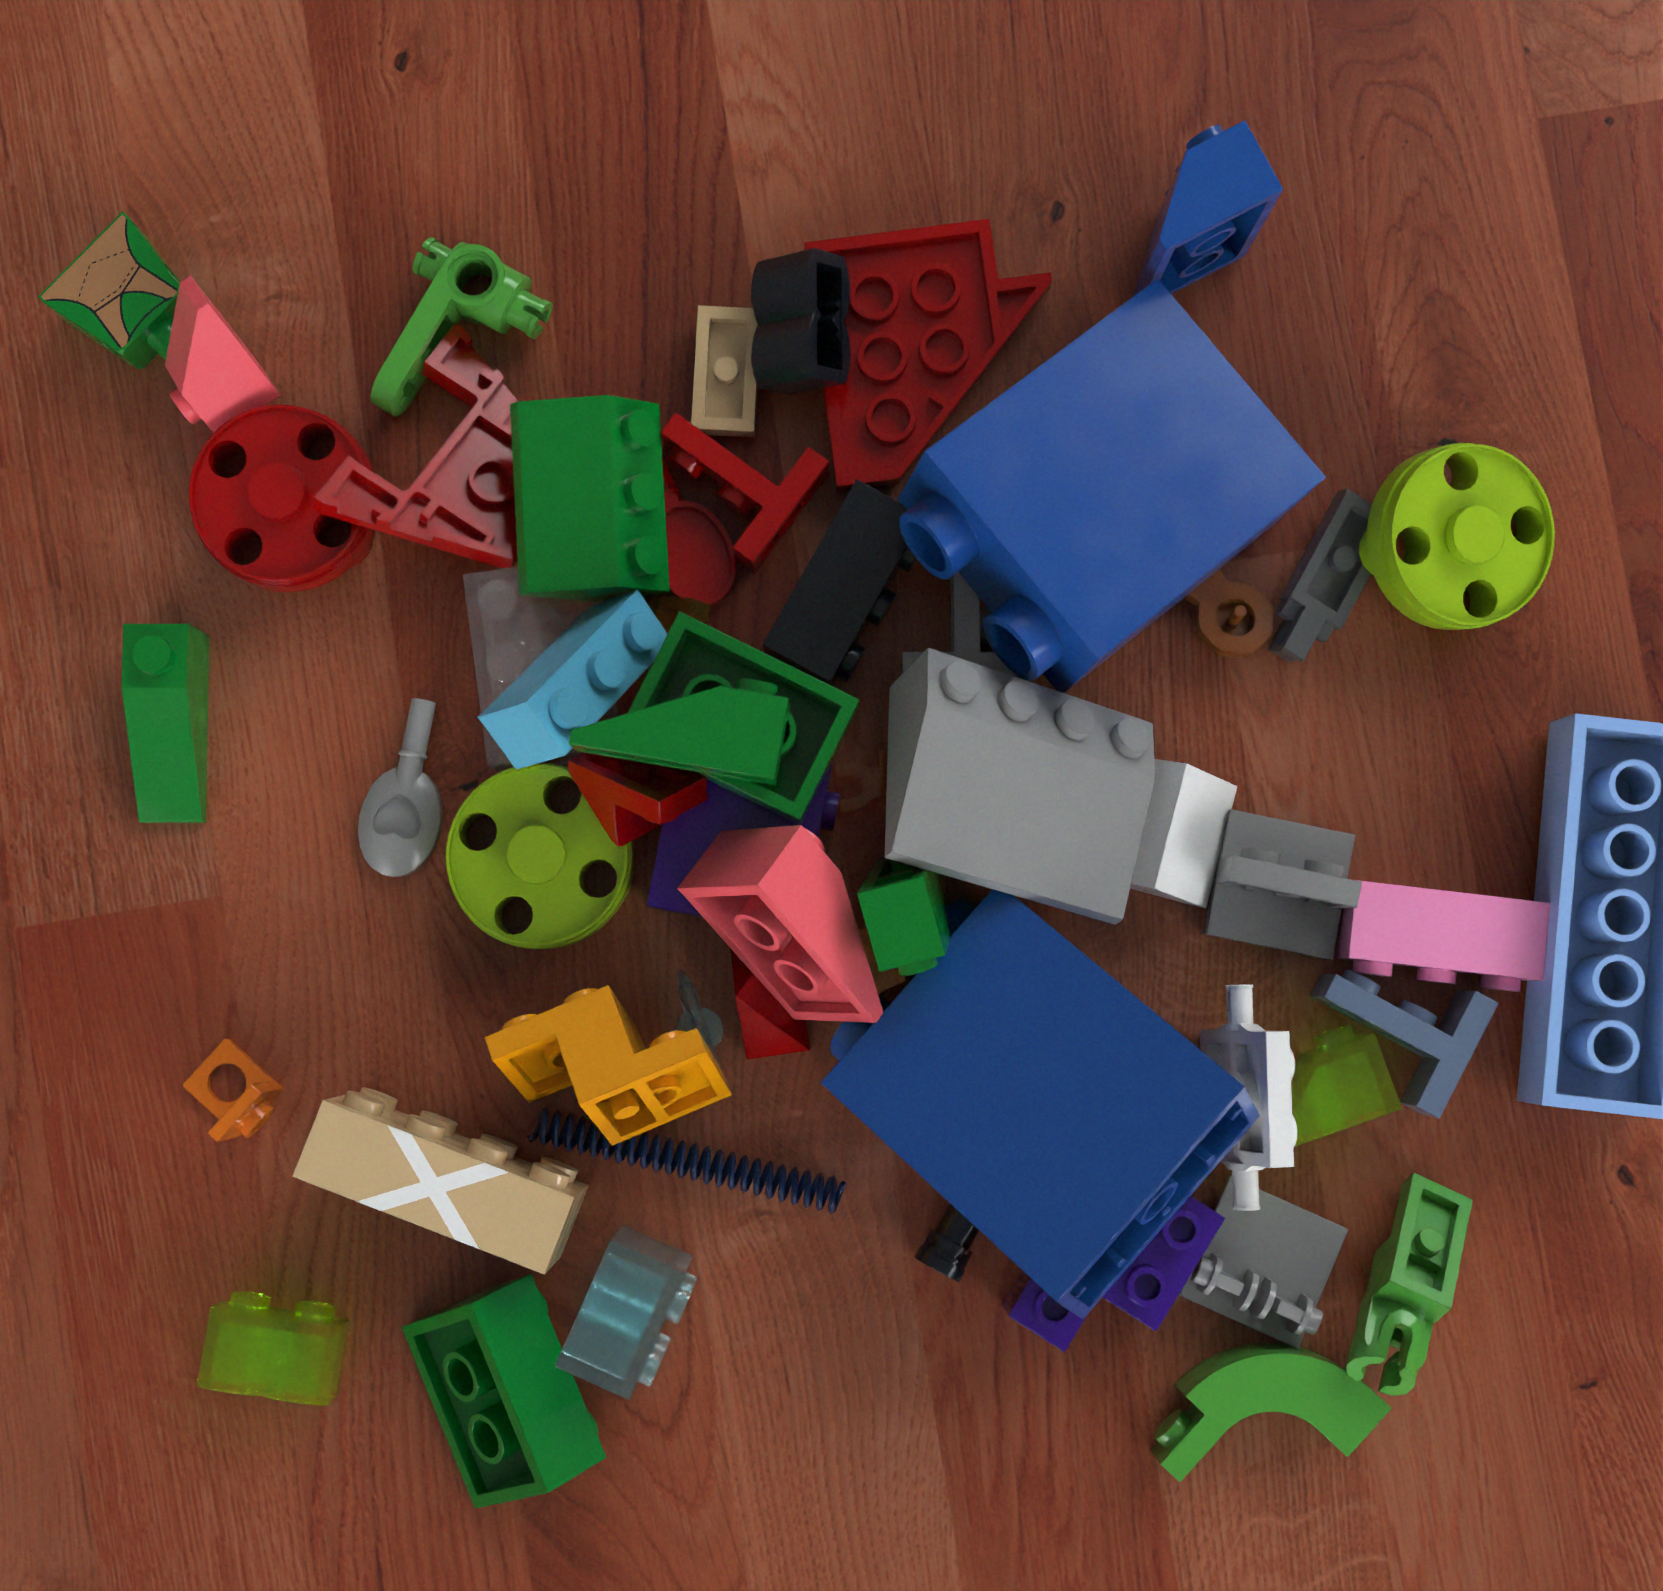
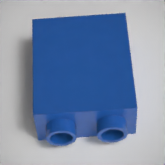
[898,278,1326,693]
[821,889,1260,1319]

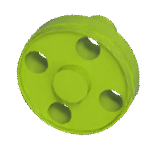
[1359,443,1555,630]
[446,763,635,950]

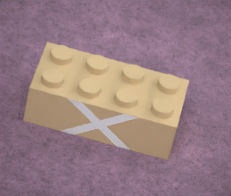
[292,1087,589,1275]

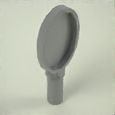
[358,698,443,877]

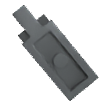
[1268,488,1372,663]

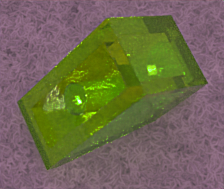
[1291,1025,1402,1147]

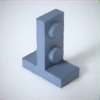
[1310,969,1499,1119]

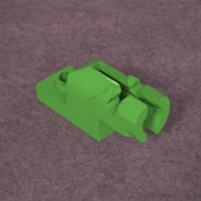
[1346,1172,1473,1396]

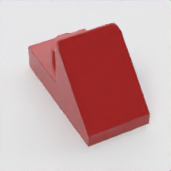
[567,752,708,847]

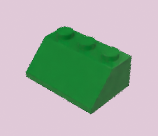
[510,395,670,602]
[401,1273,607,1509]

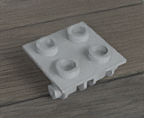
[1179,1176,1349,1349]

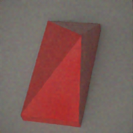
[731,949,810,1060]

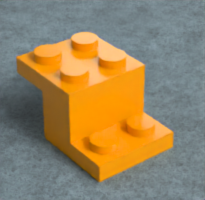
[485,985,732,1146]

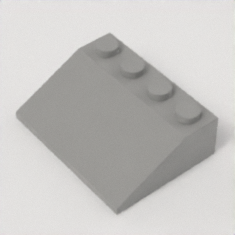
[885,648,1155,925]

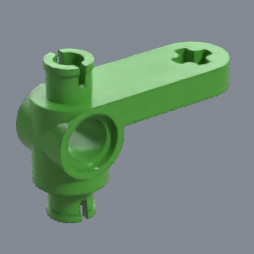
[370,237,553,417]

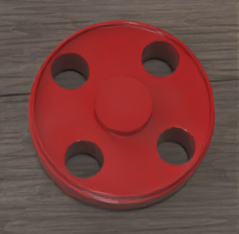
[189,405,376,592]

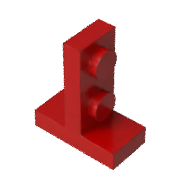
[661,412,829,574]

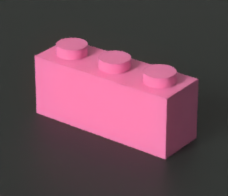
[1334,880,1550,992]

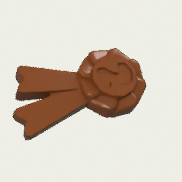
[1184,569,1273,658]

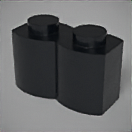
[751,248,851,395]

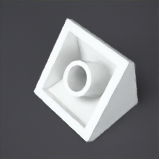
[1130,759,1237,909]

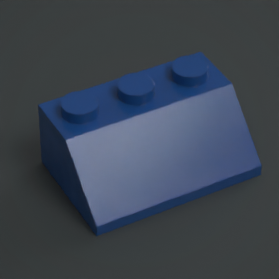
[1132,120,1283,297]

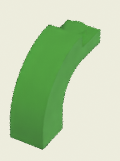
[1151,1343,1392,1482]

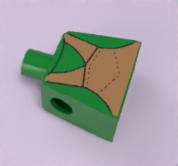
[38,211,180,370]

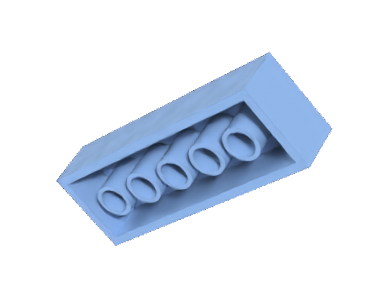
[1517,713,1663,1119]

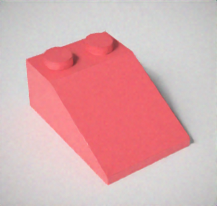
[677,825,884,1023]

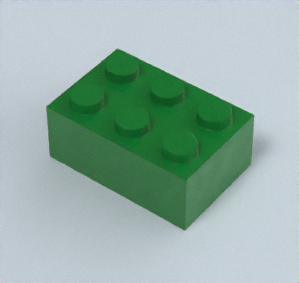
[628,611,860,825]

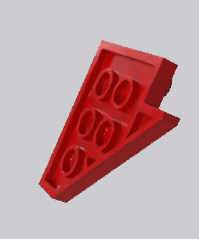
[804,219,1052,492]

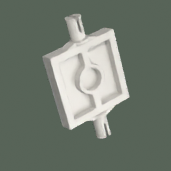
[1200,985,1297,1211]

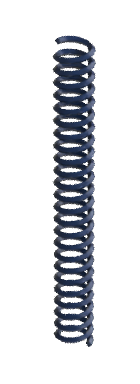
[527,1107,846,1214]

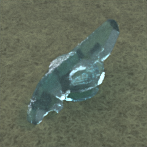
[676,970,724,1069]

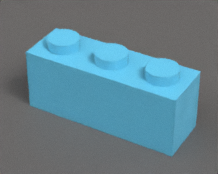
[478,589,668,769]

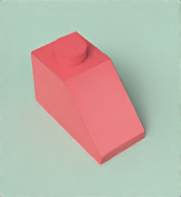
[165,275,280,433]

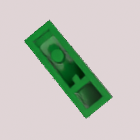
[122,624,210,823]
[569,678,790,786]
[857,857,950,976]

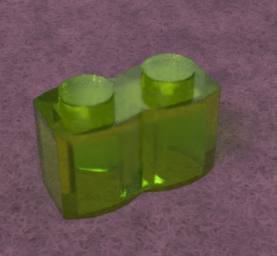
[197,1291,350,1406]

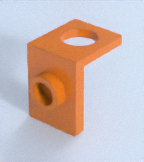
[183,1039,284,1142]

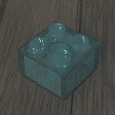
[555,1225,698,1400]

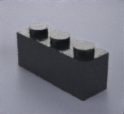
[763,479,917,686]

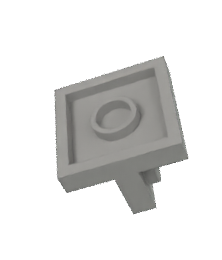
[1203,809,1362,960]

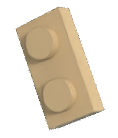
[691,305,758,438]

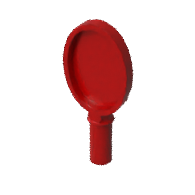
[662,455,736,608]

